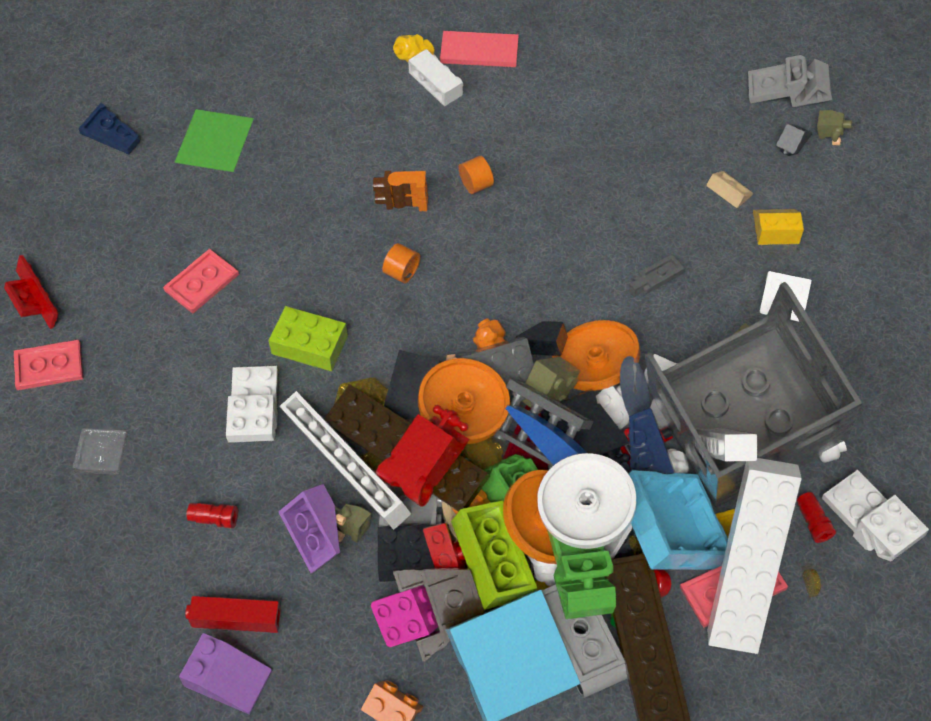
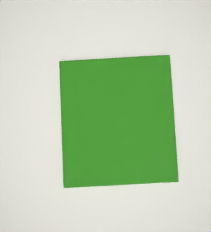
[174,109,254,172]

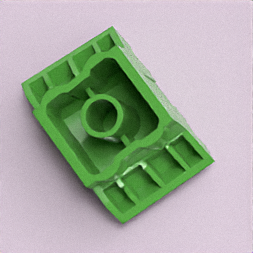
[482,454,538,503]

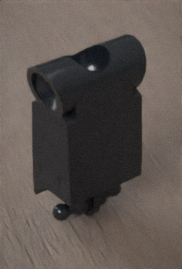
[541,389,630,465]

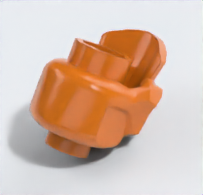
[473,318,506,349]

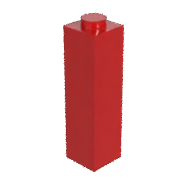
[185,596,281,633]

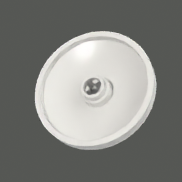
[537,453,636,549]

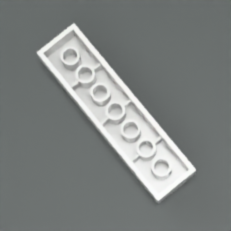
[707,458,801,654]

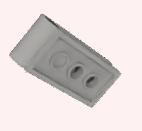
[542,585,628,698]

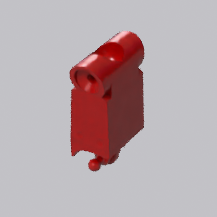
[376,405,470,507]

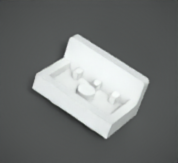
[596,385,629,430]

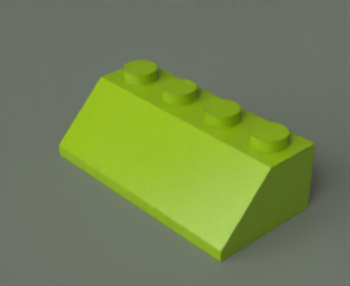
[451,501,537,610]

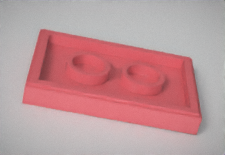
[163,249,239,313]
[14,340,83,390]

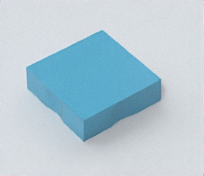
[629,470,728,570]
[446,590,580,721]

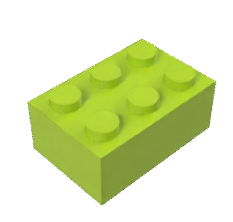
[268,306,348,371]

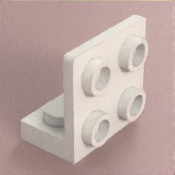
[760,271,811,321]

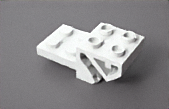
[226,366,278,442]
[822,470,929,561]

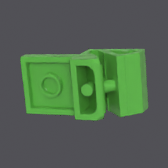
[547,530,616,619]

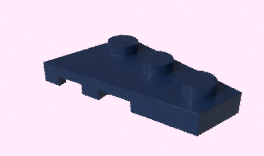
[78,103,140,154]
[629,408,676,474]

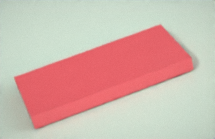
[440,31,518,67]
[680,566,788,628]

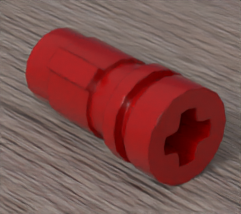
[797,492,836,543]
[187,503,238,529]

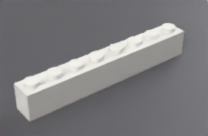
[280,391,411,530]
[693,429,757,461]

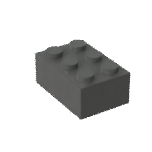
[459,337,534,390]

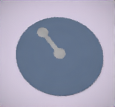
[620,356,650,416]

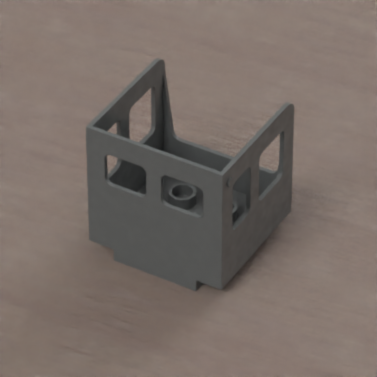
[645,282,862,508]

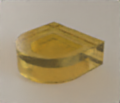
[802,569,821,597]

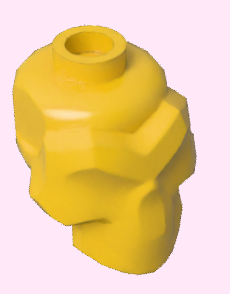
[393,34,434,62]

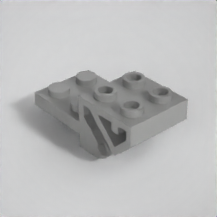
[748,55,832,107]

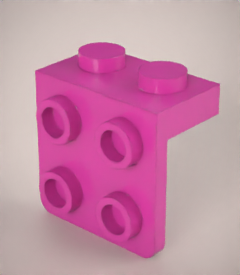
[371,585,438,647]

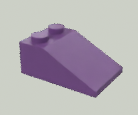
[279,484,340,573]
[179,633,272,715]

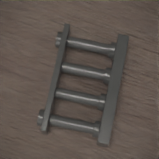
[493,379,594,469]

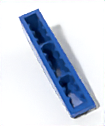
[505,405,591,505]

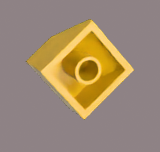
[753,209,804,245]

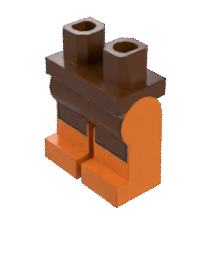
[373,171,428,211]

